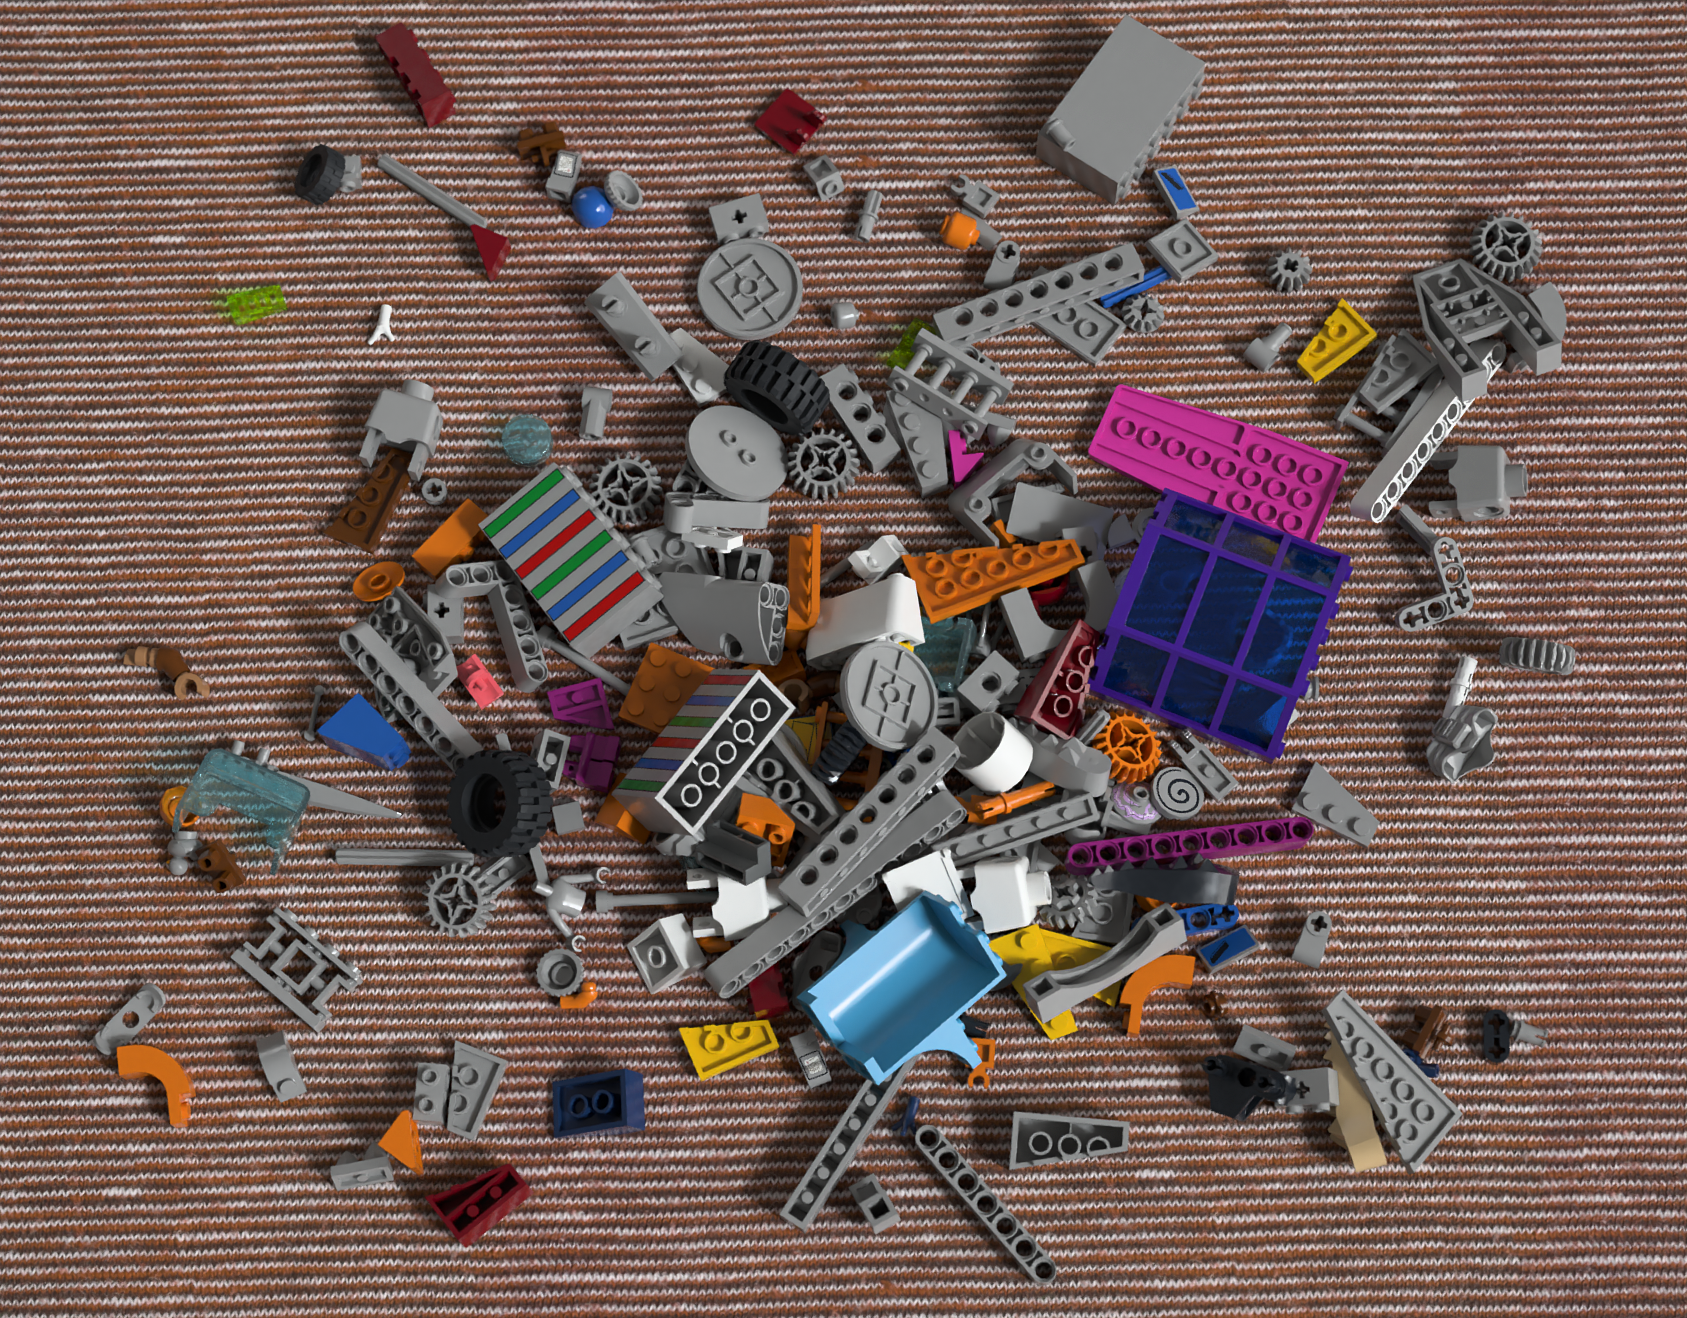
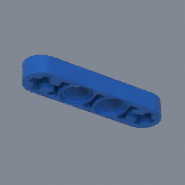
[1130,904,1239,937]

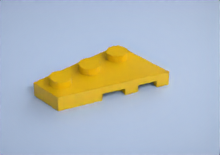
[1297,298,1377,384]

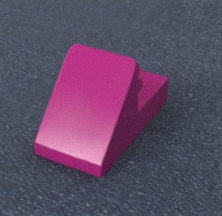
[947,429,984,490]

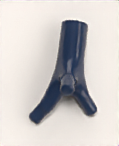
[891,1096,920,1136]

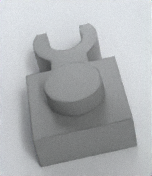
[951,174,1000,218]

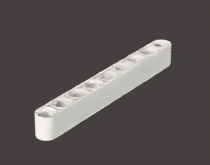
[1350,338,1506,523]

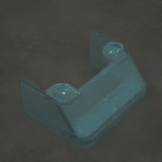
[172,749,310,876]

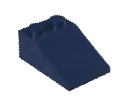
[552,1069,645,1139]

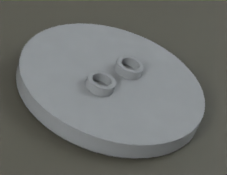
[697,238,803,340]
[685,405,788,501]
[840,641,938,752]

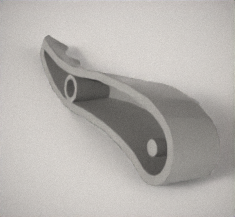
[1007,717,1112,797]

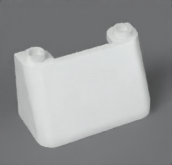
[806,573,925,671]

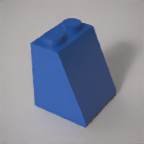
[317,693,411,771]

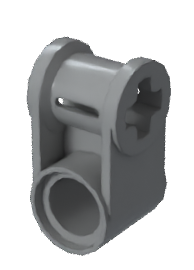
[983,240,1020,290]
[1291,911,1332,969]

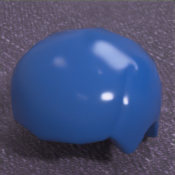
[571,185,614,229]

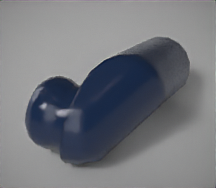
[1402,1048,1439,1078]

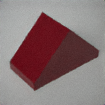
[470,224,511,282]

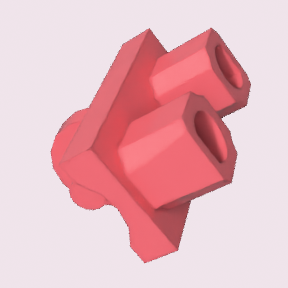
[456,654,504,710]

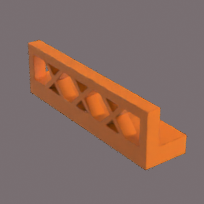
[786,524,821,632]

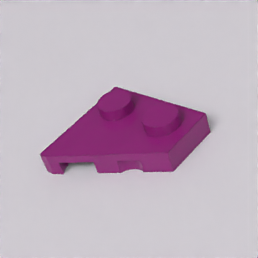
[547,677,615,731]

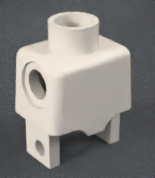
[955,855,1052,934]
[687,868,788,941]

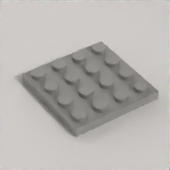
[620,525,715,651]

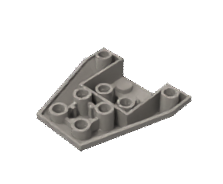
[365,586,458,723]

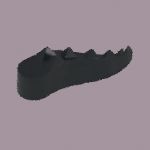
[1088,853,1240,905]

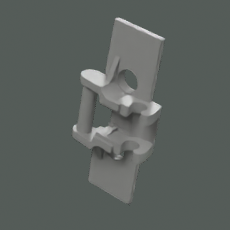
[1021,770,1151,836]

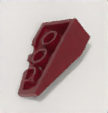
[1013,619,1100,740]

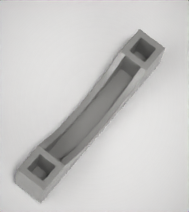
[1023,903,1187,1024]

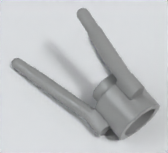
[965,601,1006,659]

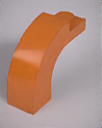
[1118,955,1195,1039]
[116,1045,196,1128]

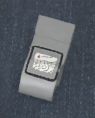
[546,150,582,203]
[789,1029,831,1089]

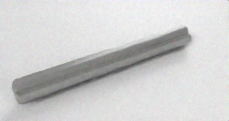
[377,154,488,228]
[335,848,474,866]

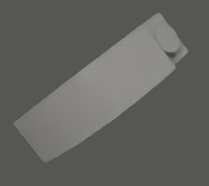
[1505,282,1567,374]

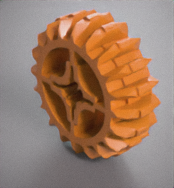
[1090,709,1162,785]

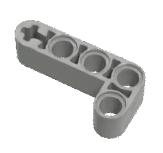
[663,492,770,533]

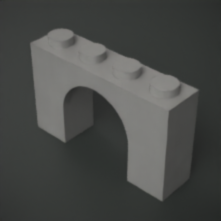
[998,559,1128,664]

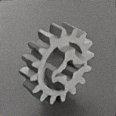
[1037,874,1099,929]

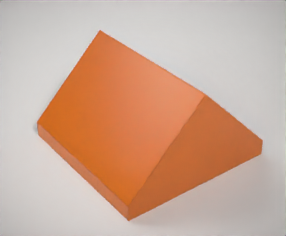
[595,772,651,845]
[377,1110,424,1175]

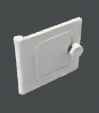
[881,847,975,920]

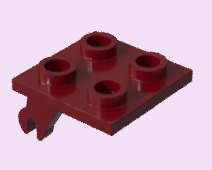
[754,87,827,156]

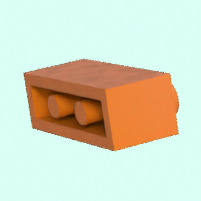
[412,498,489,582]

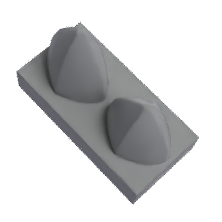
[961,404,1017,447]
[331,1141,394,1191]

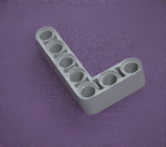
[435,560,548,693]

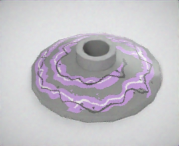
[1110,781,1162,826]

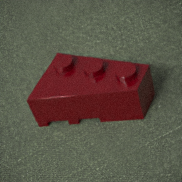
[733,938,790,1021]
[425,1163,534,1248]

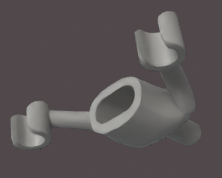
[532,867,610,952]

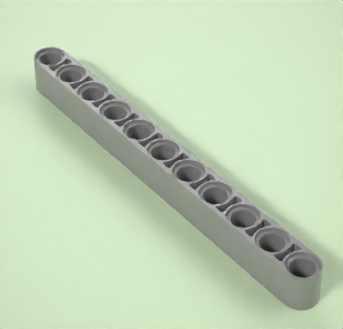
[704,790,967,998]

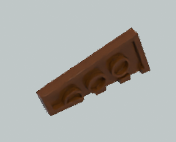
[323,448,413,555]

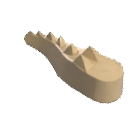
[1323,1022,1387,1173]

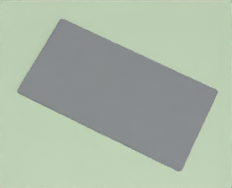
[1006,482,1114,560]

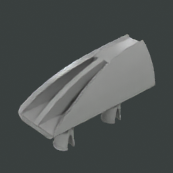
[584,272,684,382]

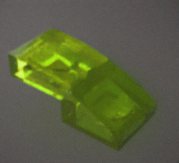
[886,317,937,370]

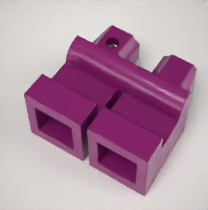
[562,732,622,794]

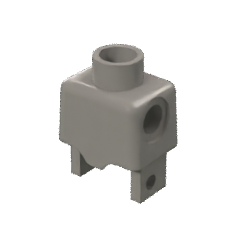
[359,379,443,481]
[1429,445,1528,522]

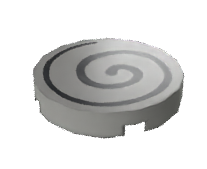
[1149,767,1204,821]

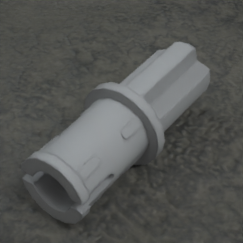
[853,190,883,243]

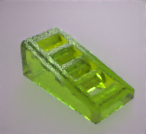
[226,284,288,326]

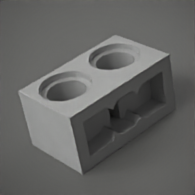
[412,1063,452,1126]

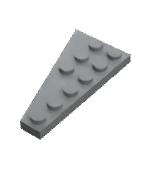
[1321,989,1463,1175]

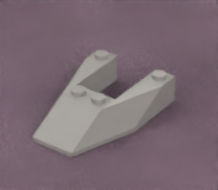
[1413,259,1562,402]

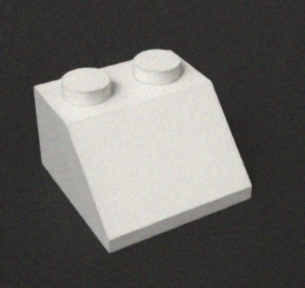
[627,913,707,995]

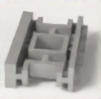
[231,906,363,1033]

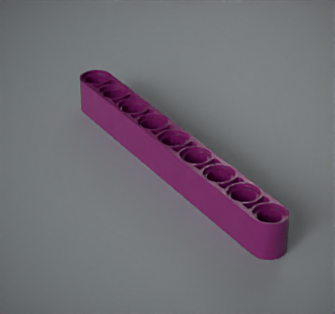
[1064,817,1314,875]

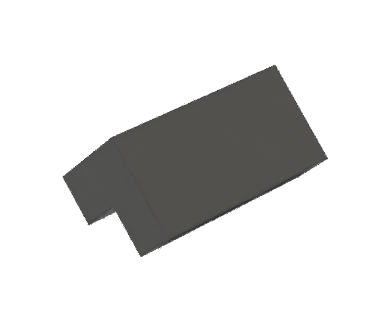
[695,819,771,886]

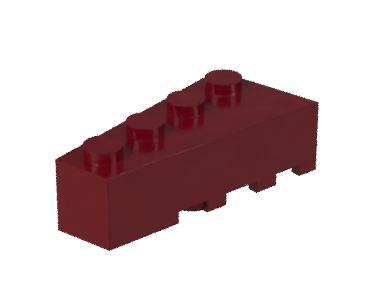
[375,22,457,128]

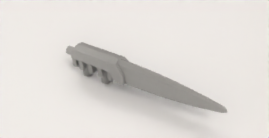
[203,740,402,818]

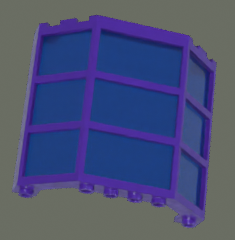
[1086,488,1353,764]

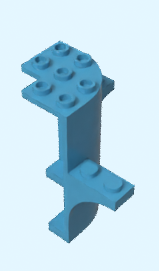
[796,891,1007,1085]

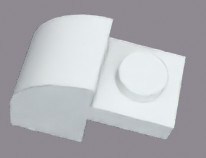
[848,535,909,585]

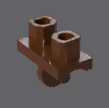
[517,121,567,167]
[195,838,247,893]
[1402,1004,1454,1061]

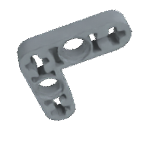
[1395,536,1474,632]

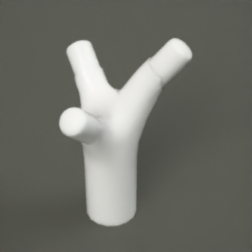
[368,305,395,345]

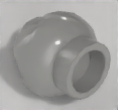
[166,831,203,875]

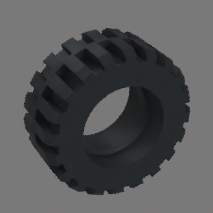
[724,340,830,436]
[446,750,553,857]

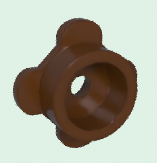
[1203,990,1228,1022]

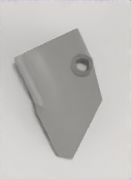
[658,572,790,666]

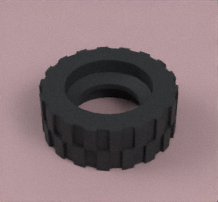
[294,144,346,206]

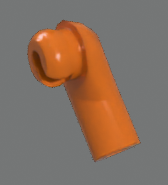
[695,936,734,953]
[560,982,598,1009]

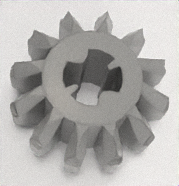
[1266,247,1312,294]

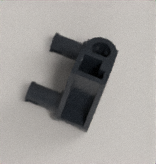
[1202,1055,1297,1122]

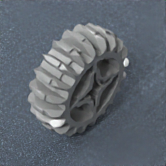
[1469,211,1542,283]
[787,428,860,501]
[589,452,663,525]
[1499,637,1576,675]
[421,862,498,938]

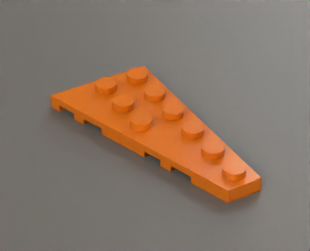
[901,539,1085,624]

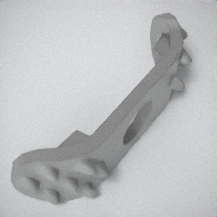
[93,983,166,1056]

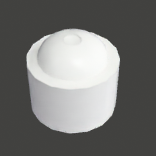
[953,711,1033,795]

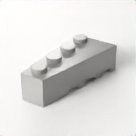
[886,376,948,498]
[743,731,846,835]
[1009,1112,1130,1170]

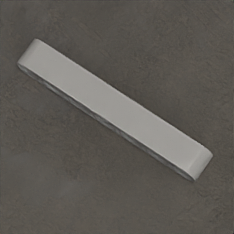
[339,621,483,773]
[915,1125,1057,1286]

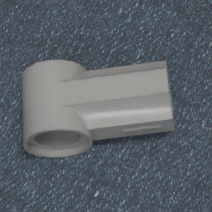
[579,386,613,442]

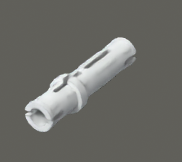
[1442,656,1478,719]

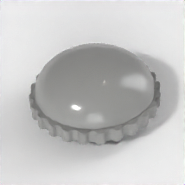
[604,170,643,211]
[536,948,584,997]

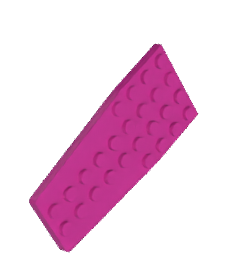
[1088,384,1349,560]

